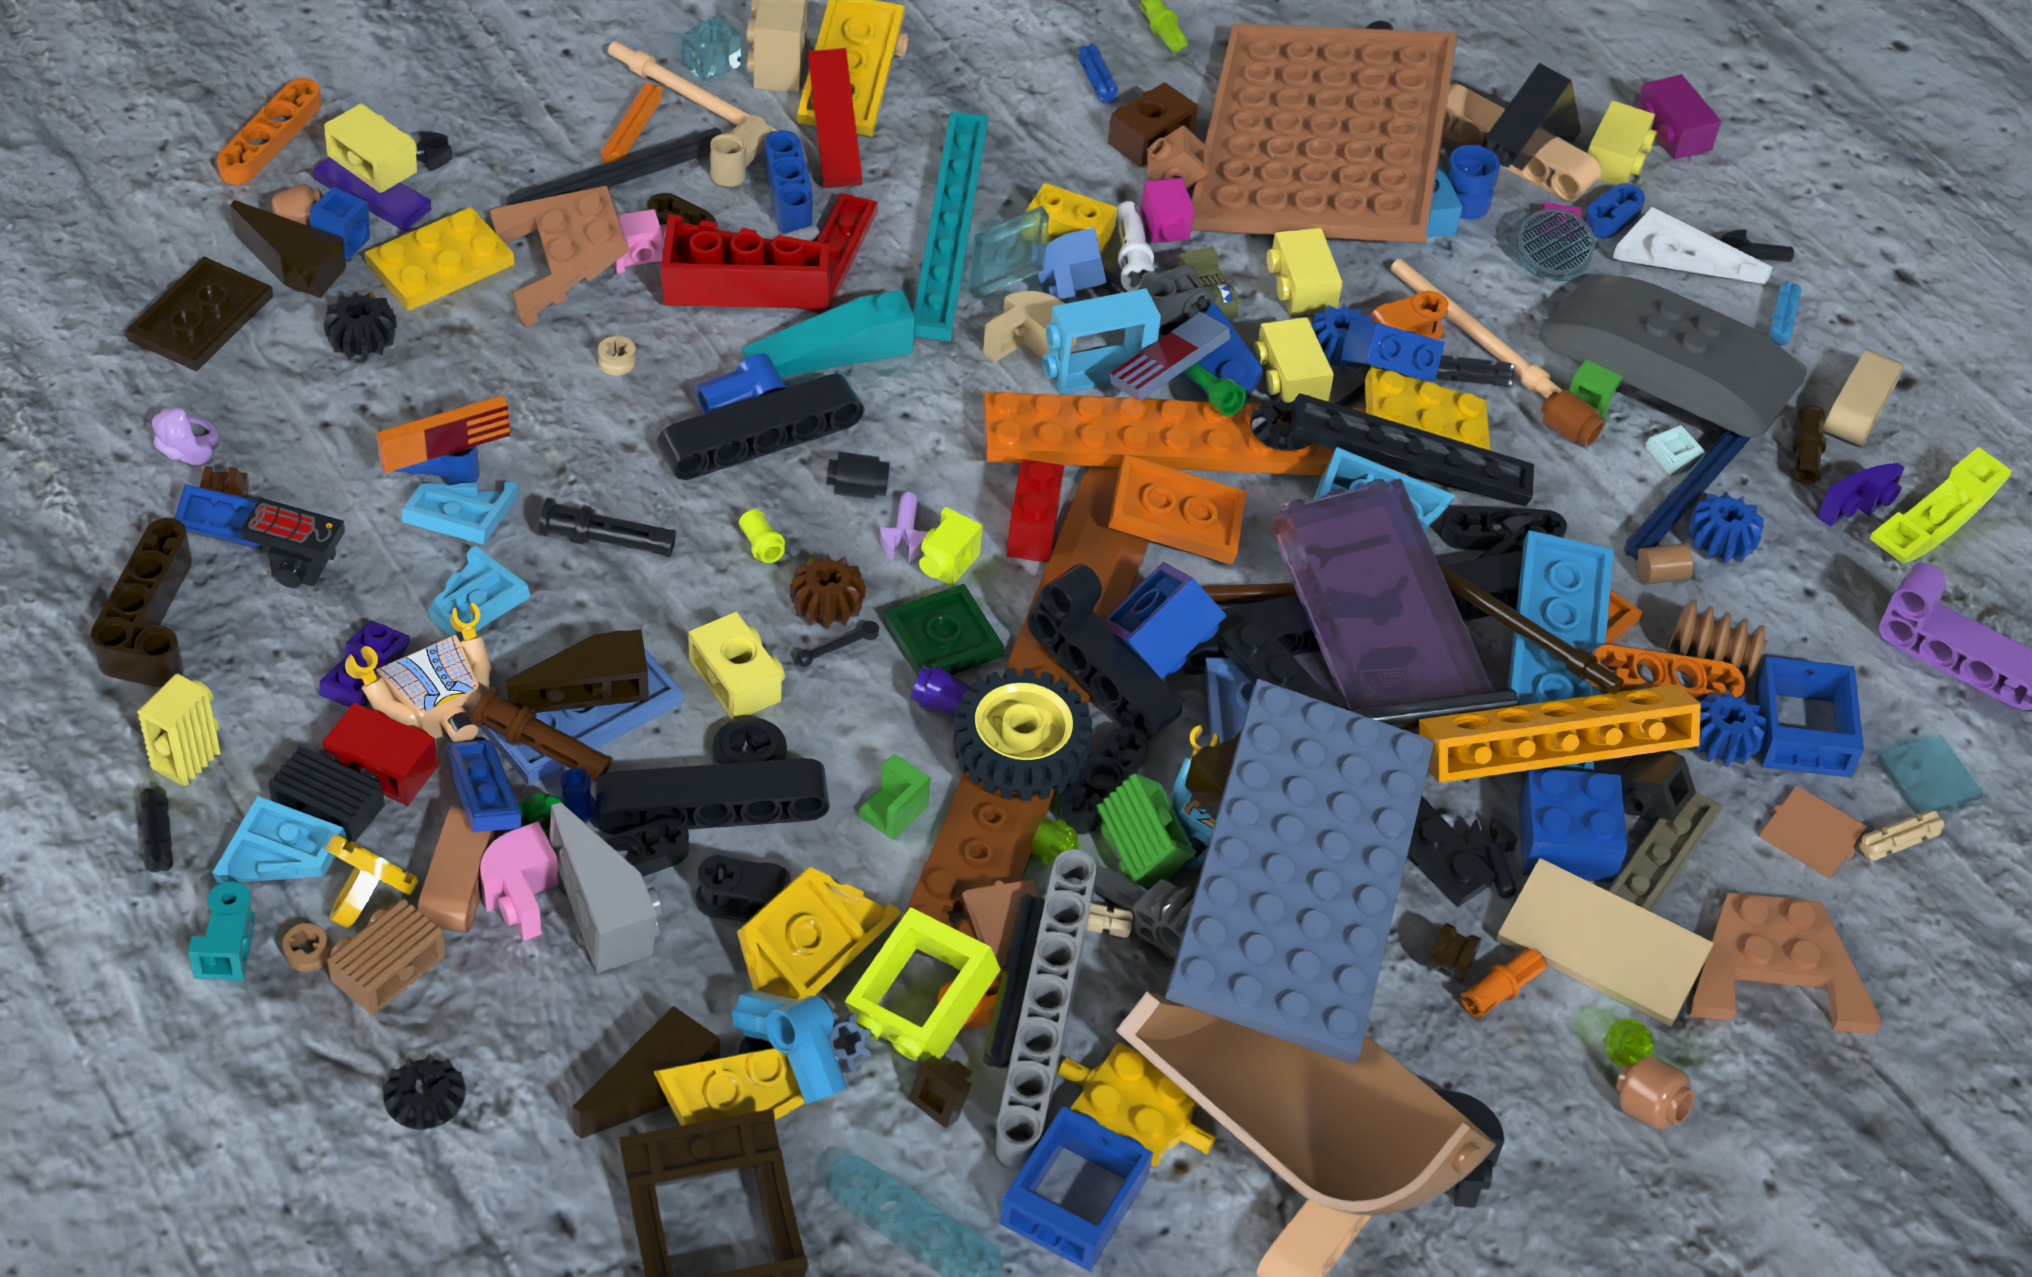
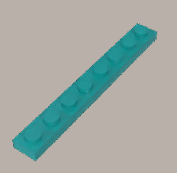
[913,111,989,341]

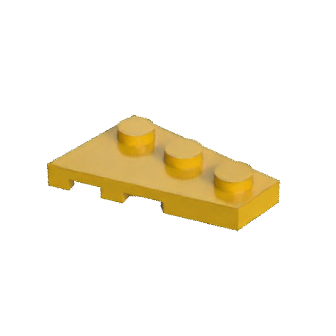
[653,1048,805,1126]

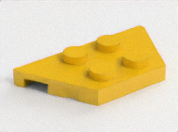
[737,867,902,1000]

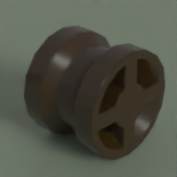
[1427,922,1482,982]

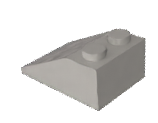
[550,802,662,973]

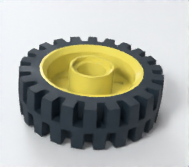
[953,668,1092,801]

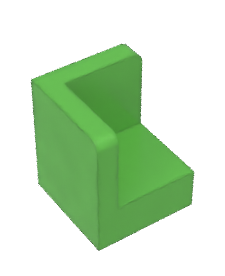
[1569,359,1622,419]
[859,754,931,840]

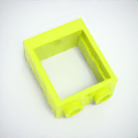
[845,907,1001,1061]

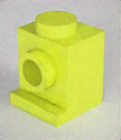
[919,507,983,587]

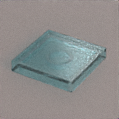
[968,206,1049,299]

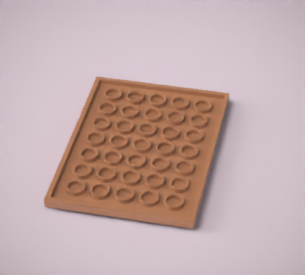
[1191,23,1457,243]

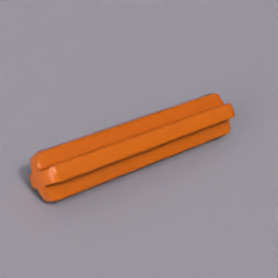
[601,82,663,164]

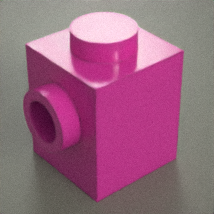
[1141,178,1194,243]

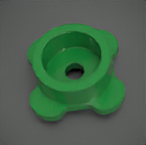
[518,793,563,836]

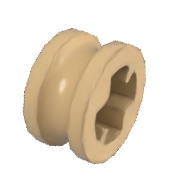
[598,336,636,376]

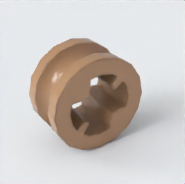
[282,923,330,972]

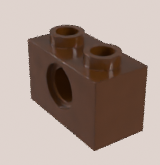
[1108,82,1198,167]

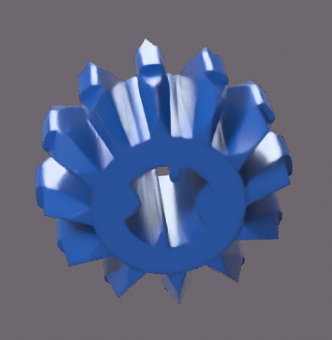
[1311,303,1373,372]
[1688,492,1764,564]
[1694,690,1767,768]

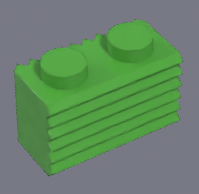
[1097,774,1196,887]

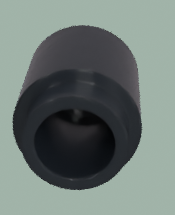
[826,452,890,499]

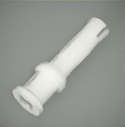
[1116,201,1157,291]

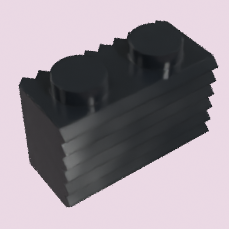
[268,745,385,843]

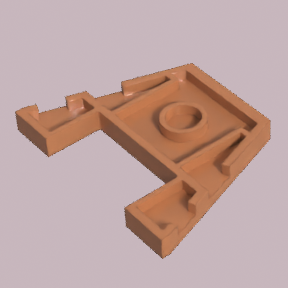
[490,186,630,328]
[1689,893,1881,1034]

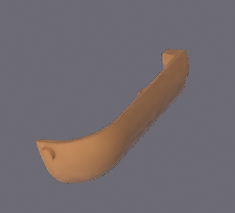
[1116,992,1496,1216]

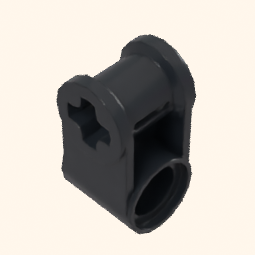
[696,855,791,922]

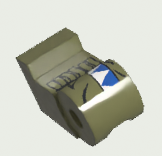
[1178,246,1239,319]

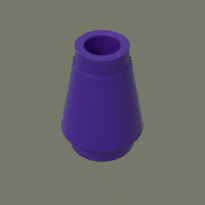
[910,665,972,714]

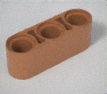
[418,806,500,933]

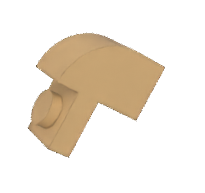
[983,291,1077,362]

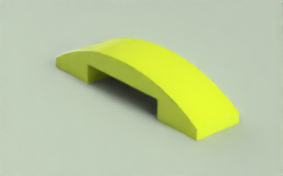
[1870,447,2012,564]

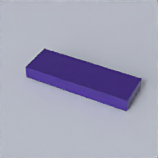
[313,157,431,231]

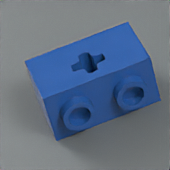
[1341,319,1445,382]

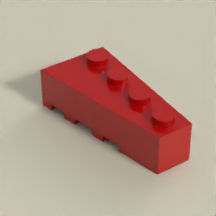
[661,214,831,309]

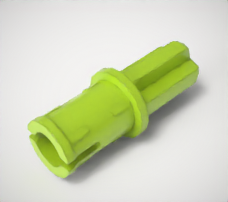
[1139,0,1188,53]

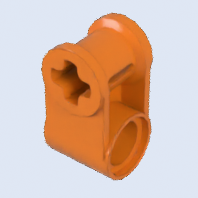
[1370,290,1449,340]

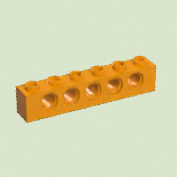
[1419,684,1701,783]

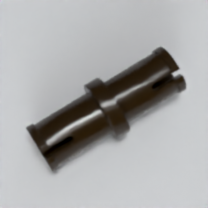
[1792,404,1826,484]

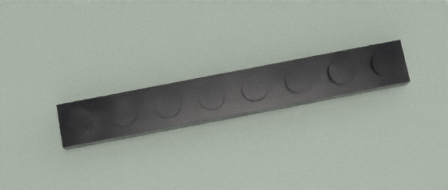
[1217,615,1496,907]

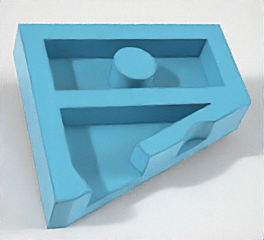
[402,482,518,545]
[428,546,530,641]
[212,796,346,883]

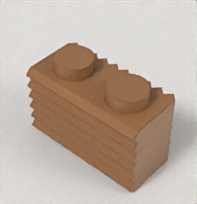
[327,899,446,1015]

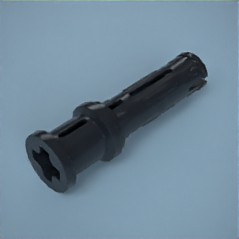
[539,497,676,558]

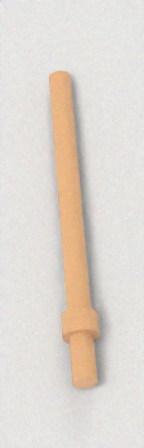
[608,41,778,132]
[1391,258,1562,399]

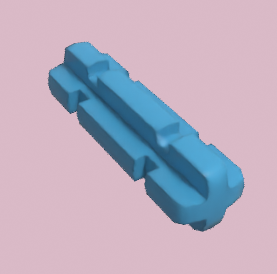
[1768,281,1802,346]

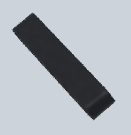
[657,374,865,480]
[595,758,830,835]

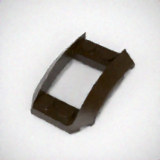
[619,1109,809,1277]

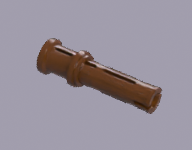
[472,687,613,783]

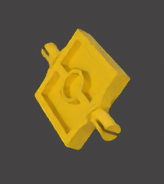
[1058,1042,1217,1167]

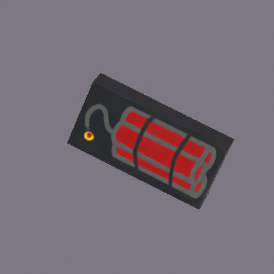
[241,498,345,563]

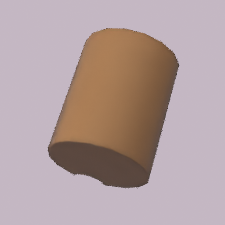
[1636,543,1693,585]

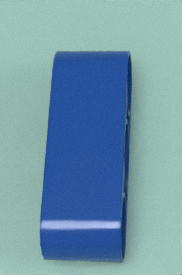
[765,130,813,234]

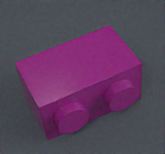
[1636,74,1721,160]

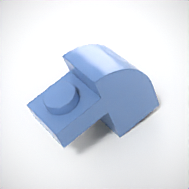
[1037,228,1107,304]

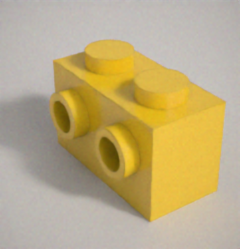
[1023,183,1118,257]

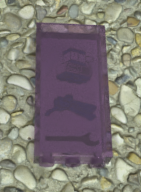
[1270,478,1494,735]

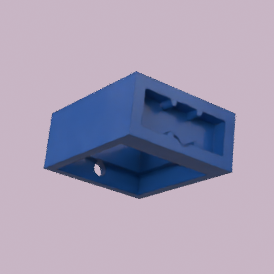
[1755,656,1864,778]
[1000,1106,1153,1272]

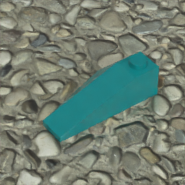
[742,290,915,377]

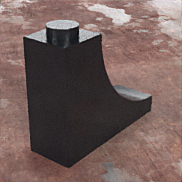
[1486,63,1581,171]

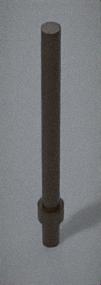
[1404,546,1624,694]

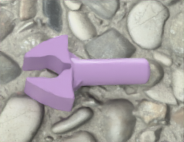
[880,492,928,563]

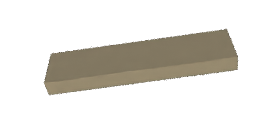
[1607,792,1722,913]

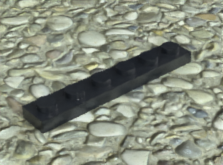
[1289,393,1534,507]

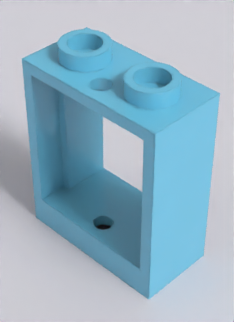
[1042,288,1161,394]

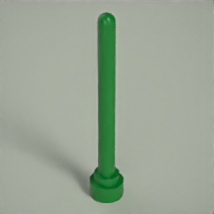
[1158,332,1246,416]

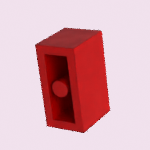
[1006,459,1064,563]
[322,703,438,806]

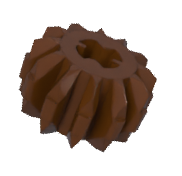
[790,553,866,630]

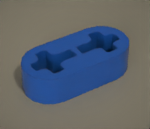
[1584,183,1645,239]

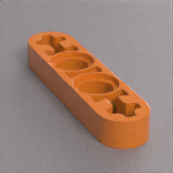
[217,78,322,185]
[1586,645,1745,701]

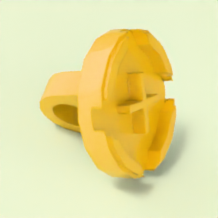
[324,834,419,929]

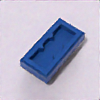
[175,484,263,550]

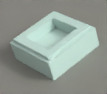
[1645,425,1706,475]

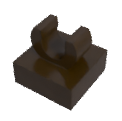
[908,1055,972,1129]

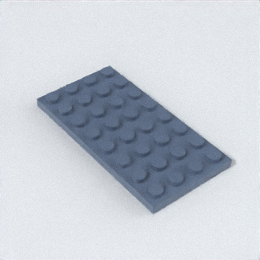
[1165,679,1434,1065]

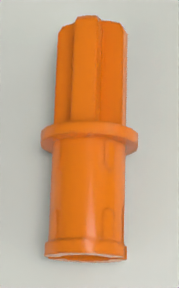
[1460,948,1547,1020]

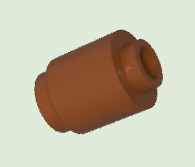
[1541,389,1606,447]

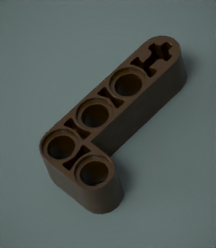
[90,518,192,687]

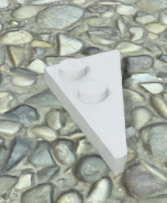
[1613,207,1773,284]

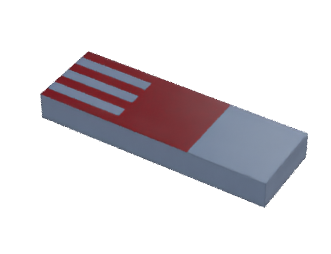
[1110,312,1231,401]

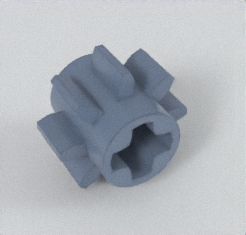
[828,1012,872,1074]

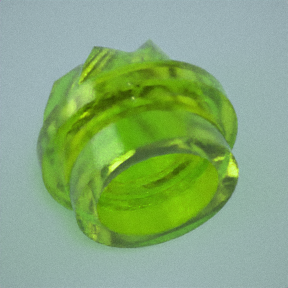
[1032,818,1079,865]
[1603,1018,1654,1067]

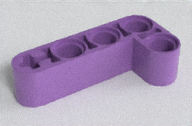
[1879,563,2032,710]

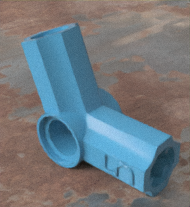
[731,990,848,1104]

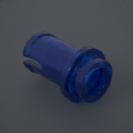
[560,768,596,824]

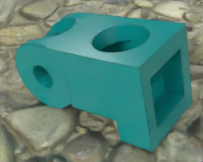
[188,881,255,981]

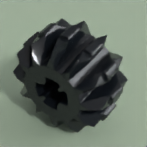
[324,291,397,360]

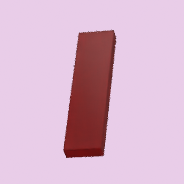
[808,48,862,188]
[801,193,878,313]

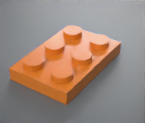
[1108,454,1247,565]

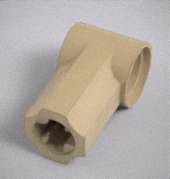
[711,114,773,187]

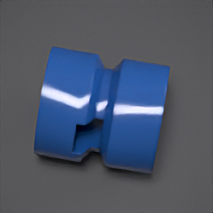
[1447,145,1500,220]

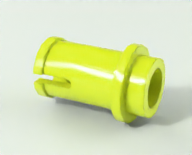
[738,509,785,563]

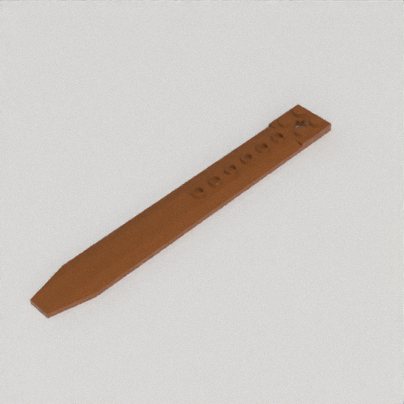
[904,466,1150,960]

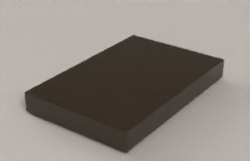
[126,256,273,372]

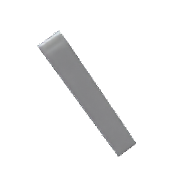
[996,849,1096,1169]

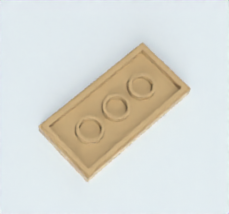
[1497,858,1714,1027]

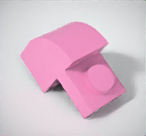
[480,821,558,941]

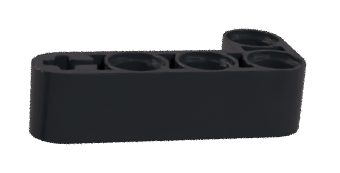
[1027,564,1182,740]

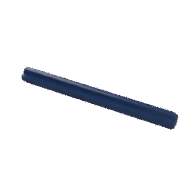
[1624,429,1751,561]

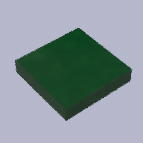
[884,584,1004,677]

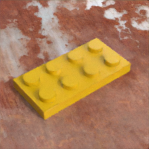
[797,0,905,137]

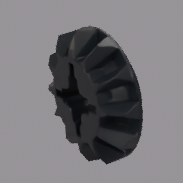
[1250,397,1312,451]
[712,717,787,764]
[383,1053,466,1130]

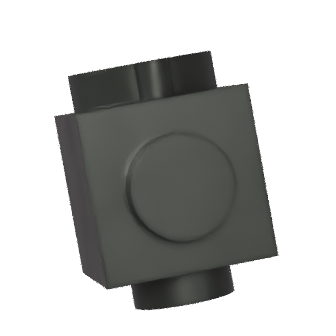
[1617,750,1696,821]

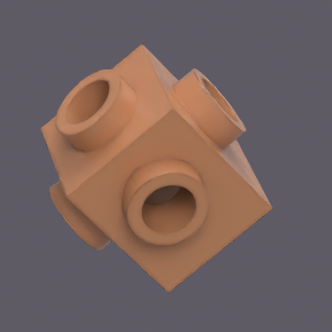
[1146,125,1209,188]

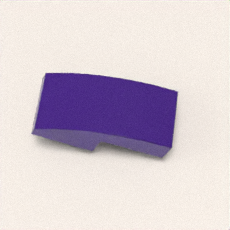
[1817,463,1905,527]
[319,620,410,708]

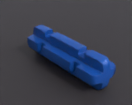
[1078,44,1119,104]

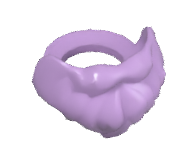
[152,408,219,465]

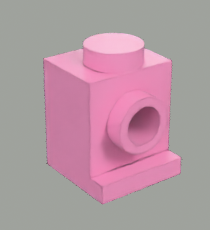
[613,209,667,274]

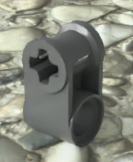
[1138,265,1216,328]

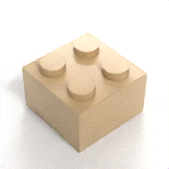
[747,0,808,93]

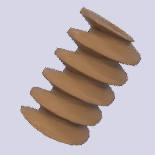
[1668,599,1768,681]

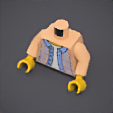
[345,603,491,743]

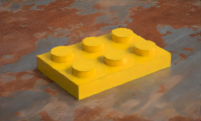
[364,207,515,311]
[1365,367,1491,451]

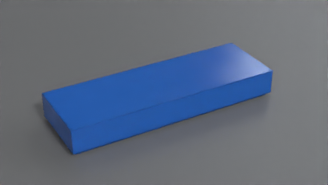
[446,740,521,832]

